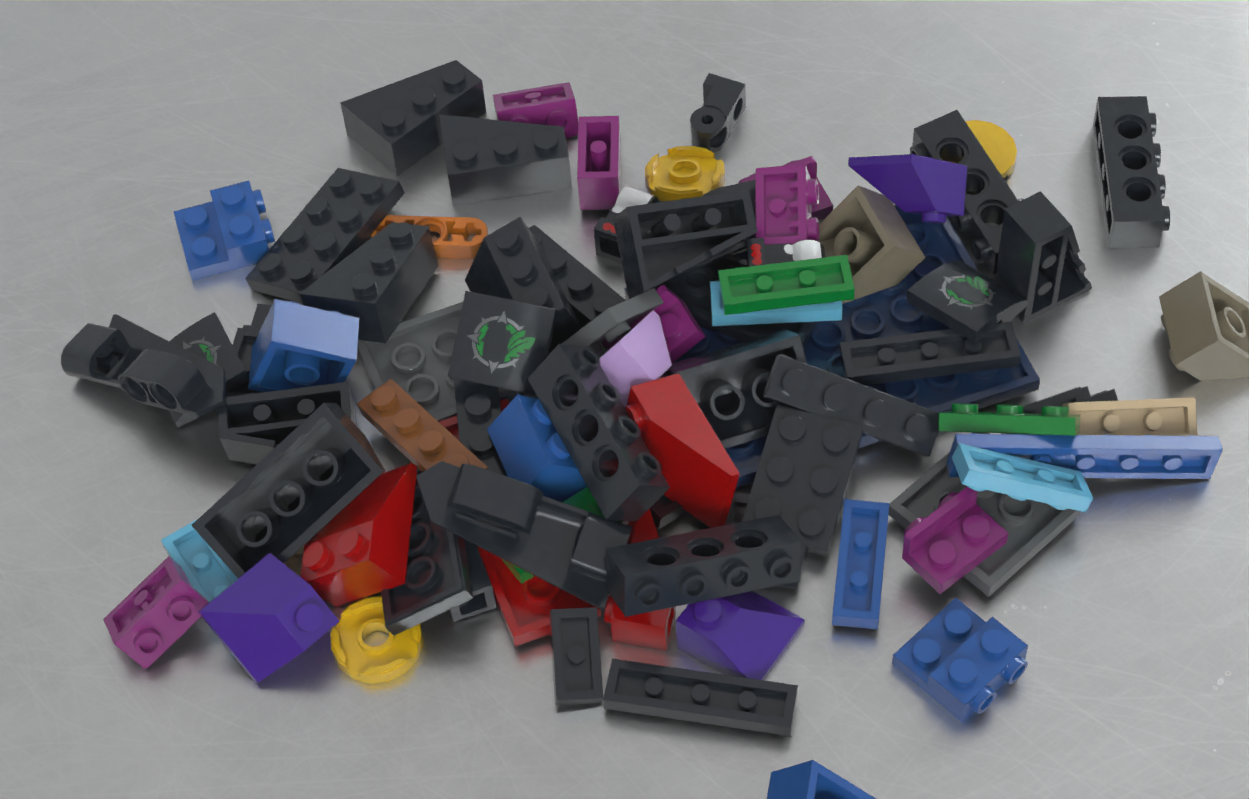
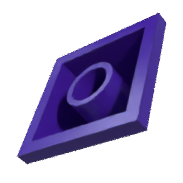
[848,154,967,224]
[198,553,339,683]
[676,591,805,680]

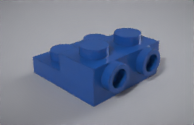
[173,180,275,281]
[892,598,1028,723]

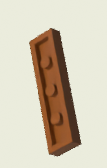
[356,379,489,472]

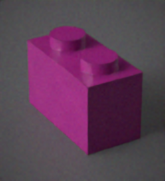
[577,116,621,210]

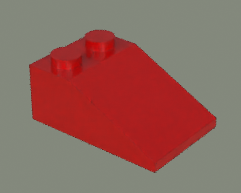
[624,373,740,528]
[300,463,417,607]

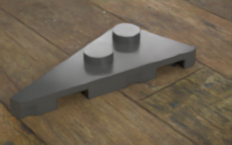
[518,288,664,396]

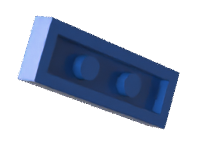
[832,499,889,629]

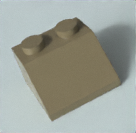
[819,185,925,304]
[1159,271,1249,381]

